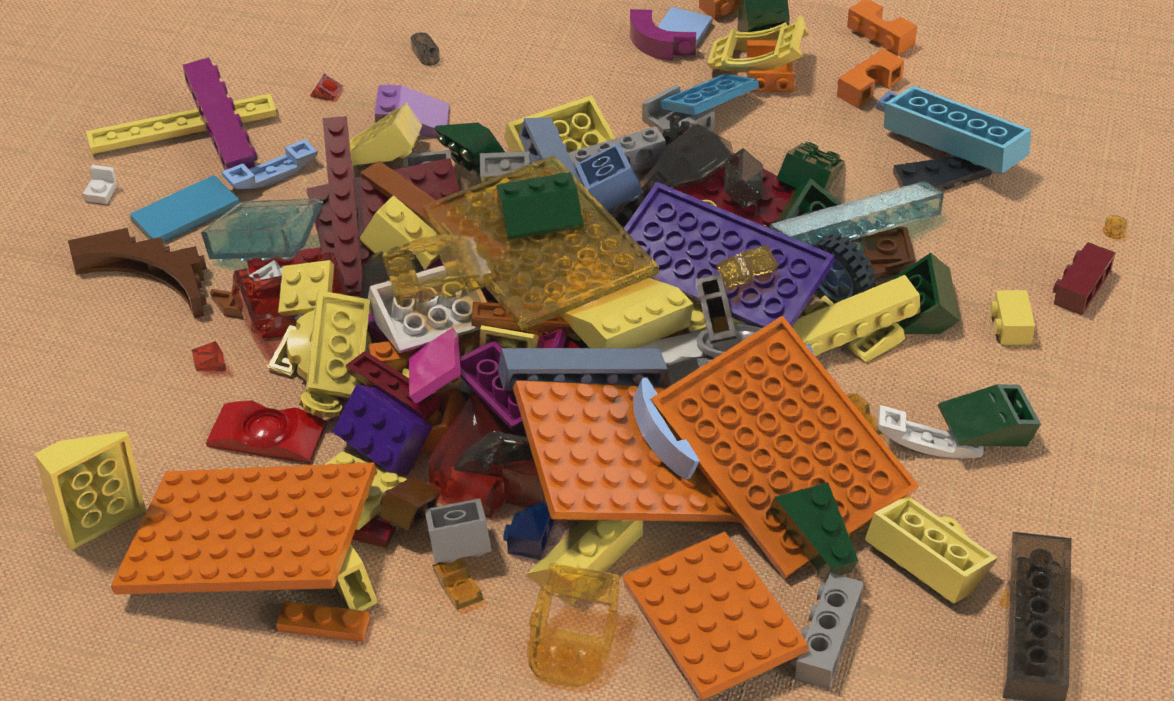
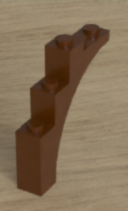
[68,228,207,318]

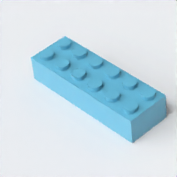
[884,86,1032,174]

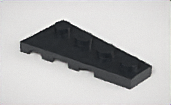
[893,156,992,203]

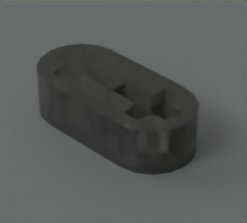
[411,32,440,66]

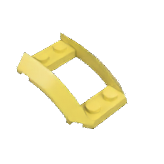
[707,15,809,73]

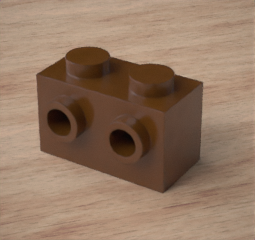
[379,476,441,530]

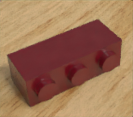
[1053,242,1116,315]

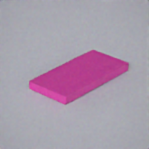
[409,327,461,403]

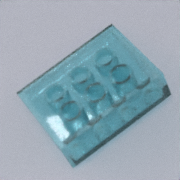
[201,198,323,261]

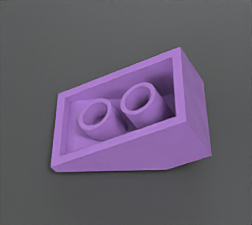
[374,84,449,136]

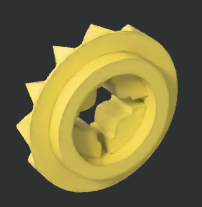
[299,391,342,418]

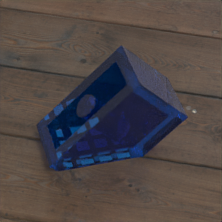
[503,501,555,560]

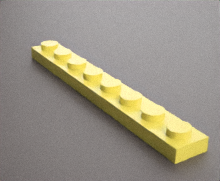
[86,94,276,154]

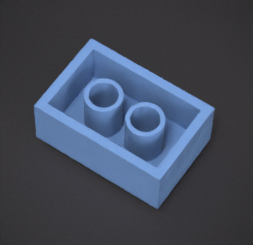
[575,143,643,215]

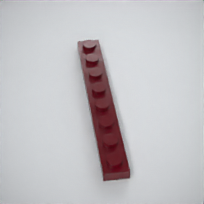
[322,116,364,296]

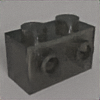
[724,148,763,208]

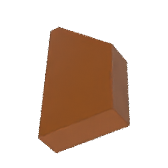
[210,289,257,319]

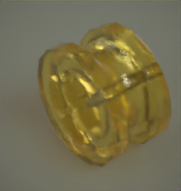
[1103,215,1127,239]

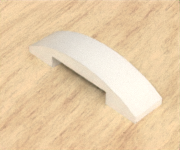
[878,405,983,459]

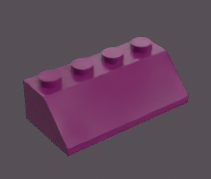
[460,341,527,435]

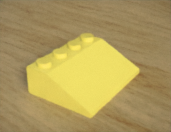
[504,95,615,177]
[349,103,422,166]
[559,277,693,348]
[34,431,146,550]

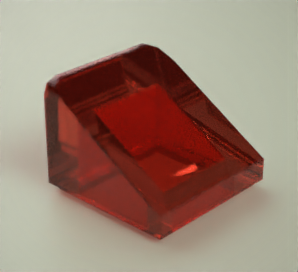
[310,73,343,101]
[191,341,226,371]

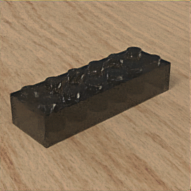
[1002,532,1072,701]

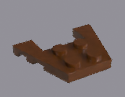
[833,219,916,278]

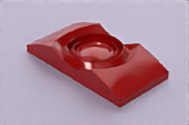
[206,400,327,464]

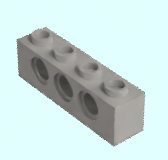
[568,126,666,187]
[791,573,864,689]

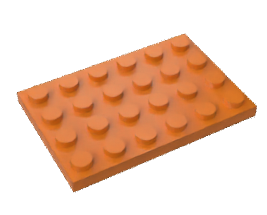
[622,532,809,701]

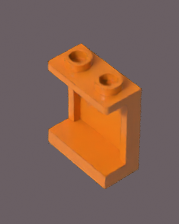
[746,40,795,92]

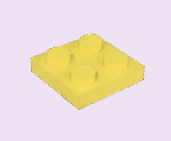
[278,260,334,316]

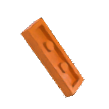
[276,601,370,642]

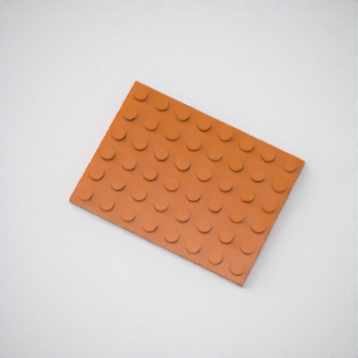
[650,315,919,579]
[513,381,740,522]
[111,462,377,594]

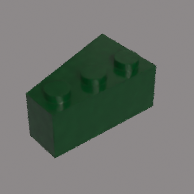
[769,482,858,580]

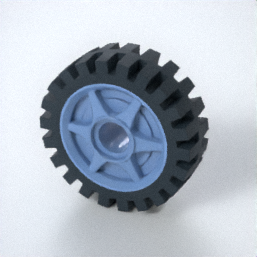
[812,234,876,304]

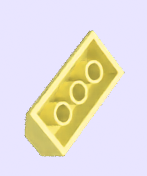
[865,496,997,604]
[527,520,643,605]

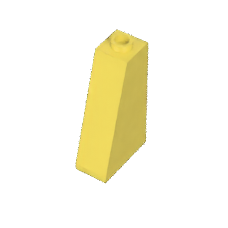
[335,543,378,611]

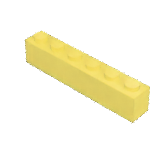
[792,275,920,356]

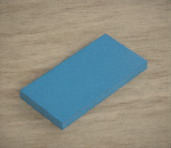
[661,74,759,115]
[130,175,240,242]

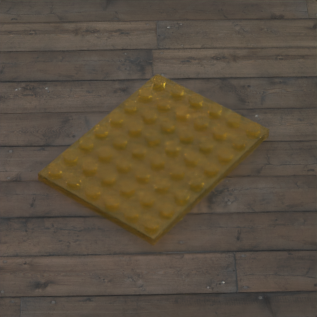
[423,155,659,330]

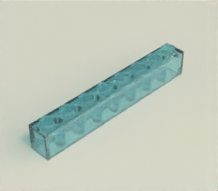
[770,181,944,246]

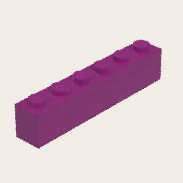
[183,57,258,170]

